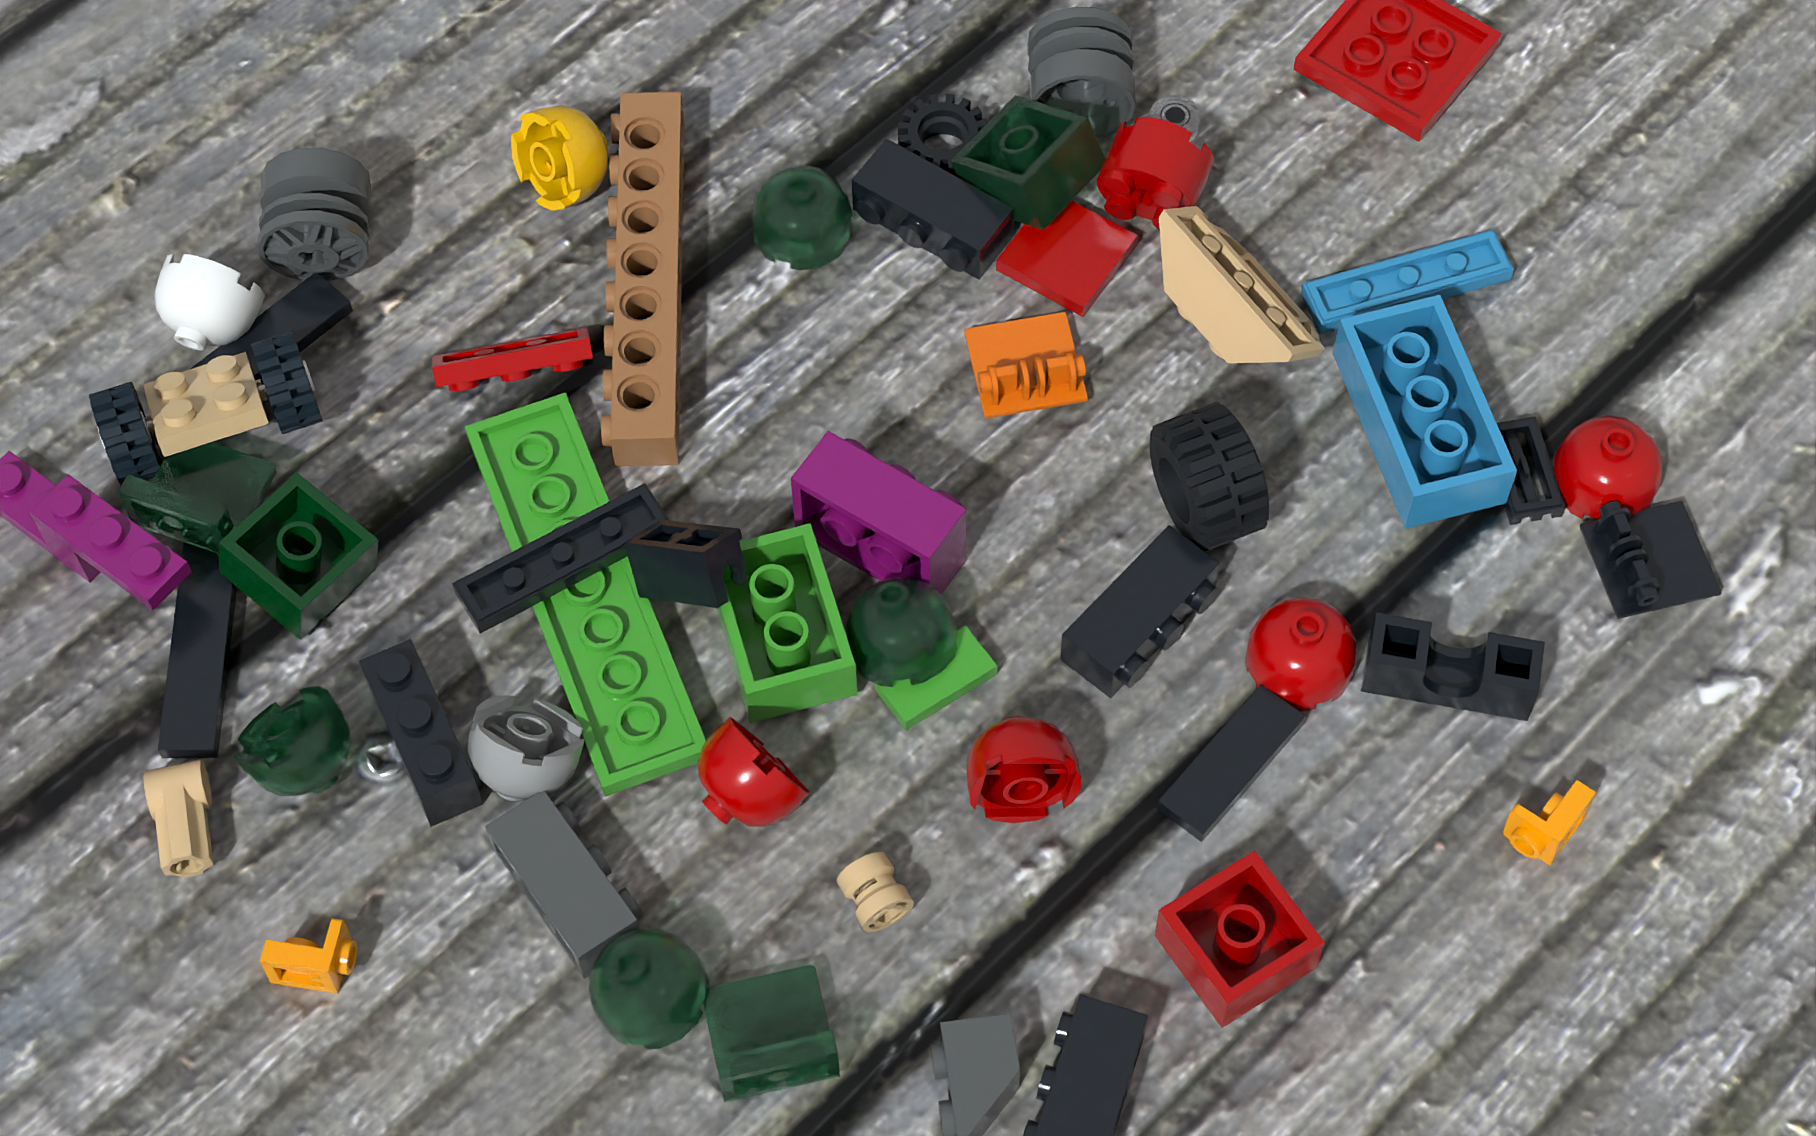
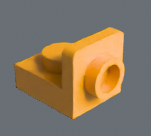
[1503,780,1596,866]
[260,918,357,994]

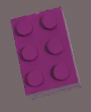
[791,431,966,610]

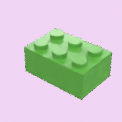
[716,523,857,723]

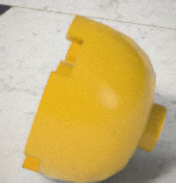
[511,105,608,211]

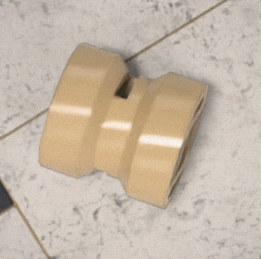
[837,852,914,932]

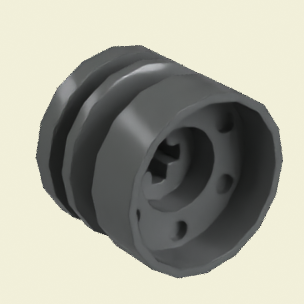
[1027,7,1136,140]
[258,148,371,281]

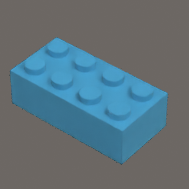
[1333,295,1517,529]

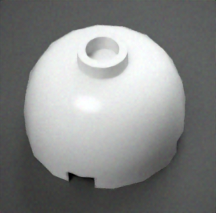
[154,254,265,351]

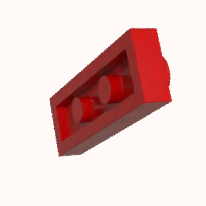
[432,327,593,392]

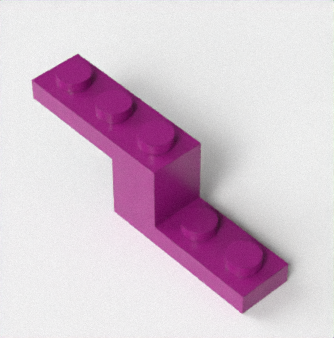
[0,451,192,611]

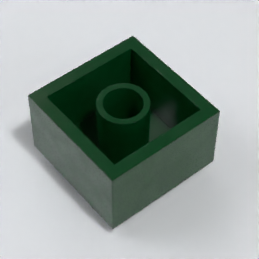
[219,472,378,640]

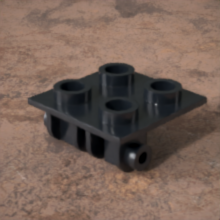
[1579,500,1722,619]

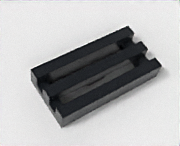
[1497,416,1565,525]

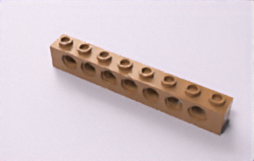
[601,92,685,467]

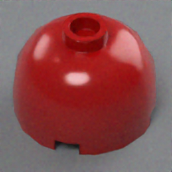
[1553,415,1663,519]
[1244,597,1357,711]
[967,716,1081,823]
[697,717,809,827]

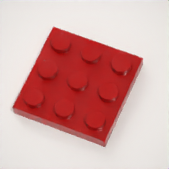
[1293,0,1502,142]

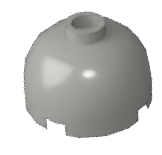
[468,695,584,802]

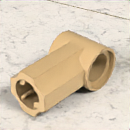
[143,759,214,878]

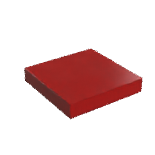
[996,190,1138,317]

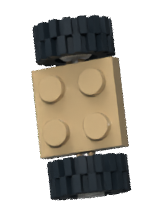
[89,331,323,486]

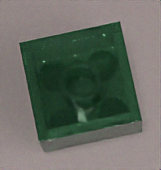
[951,95,1105,230]

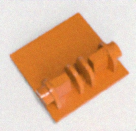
[964,312,1088,419]

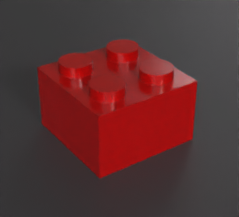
[1154,850,1325,1028]

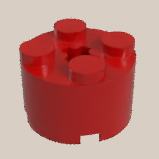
[1097,117,1214,230]

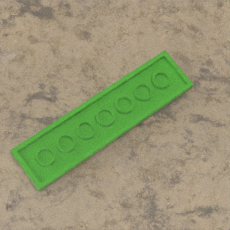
[464,393,706,797]

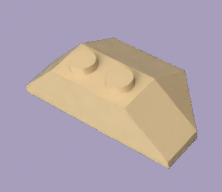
[1159,206,1325,363]

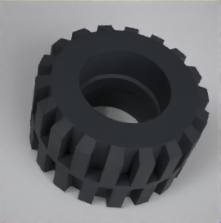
[1150,402,1269,552]

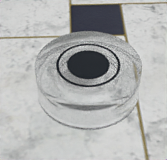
[1150,95,1200,142]

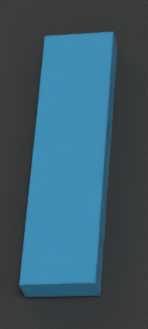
[1301,229,1514,334]

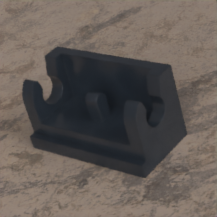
[624,520,747,608]

